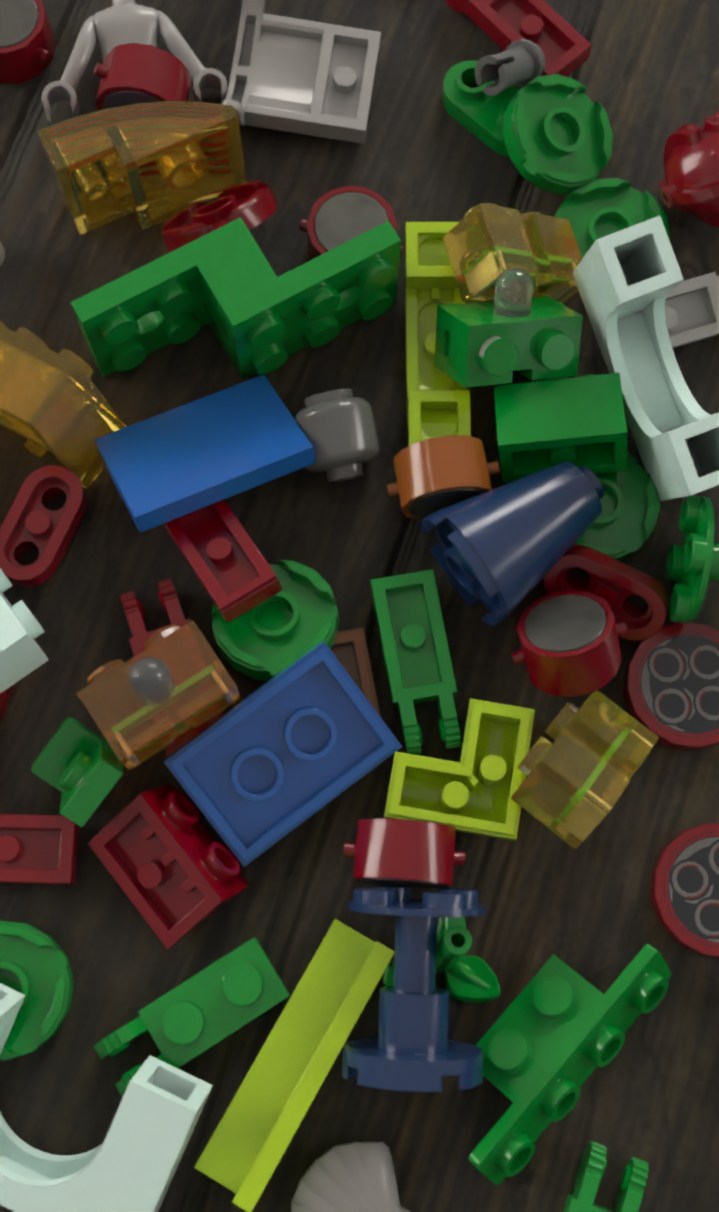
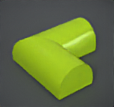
[384,698,535,841]

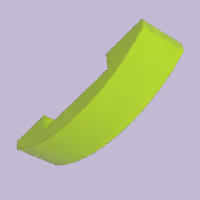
[405,222,471,446]

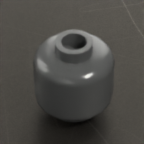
[294,388,380,483]

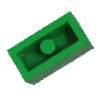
[494,372,627,483]

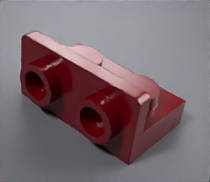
[88,784,249,950]

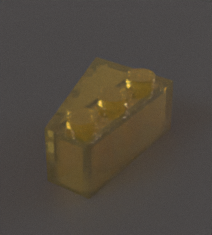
[0,320,126,489]

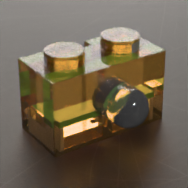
[77,620,241,771]

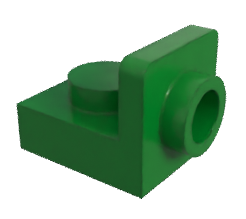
[32,717,123,827]

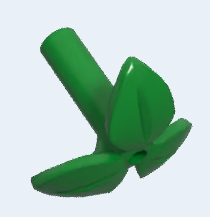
[383,917,501,1003]

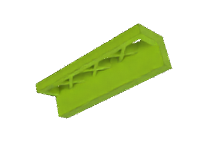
[194,919,395,1212]

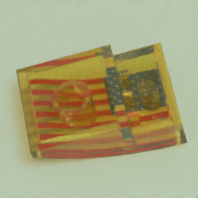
[37,101,246,235]

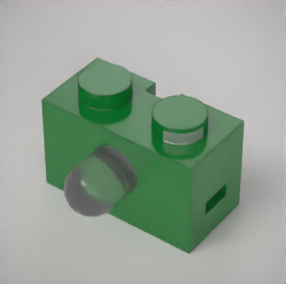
[434,268,583,388]

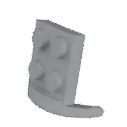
[222,0,381,144]

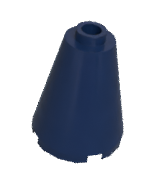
[421,461,604,626]

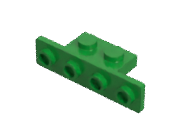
[468,944,672,1185]

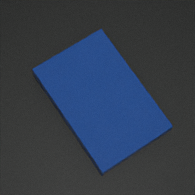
[94,375,316,533]
[164,640,402,867]

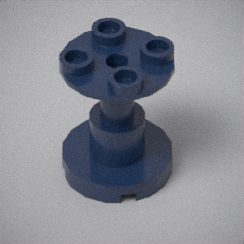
[342,885,486,1092]

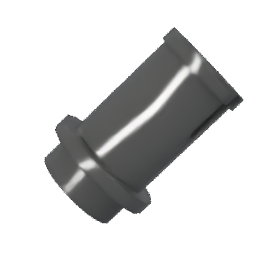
[475,39,545,96]

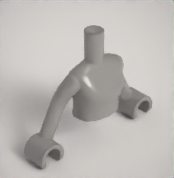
[41,0,227,122]

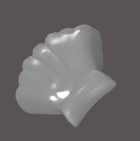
[291,1141,411,1212]

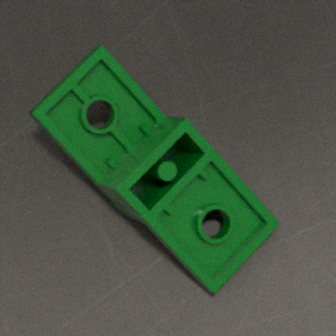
[70,217,401,380]

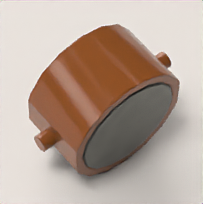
[387,435,500,520]

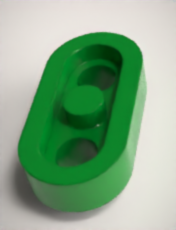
[442,60,519,157]

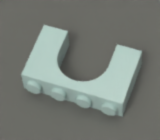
[572,216,719,501]
[0,983,213,1212]

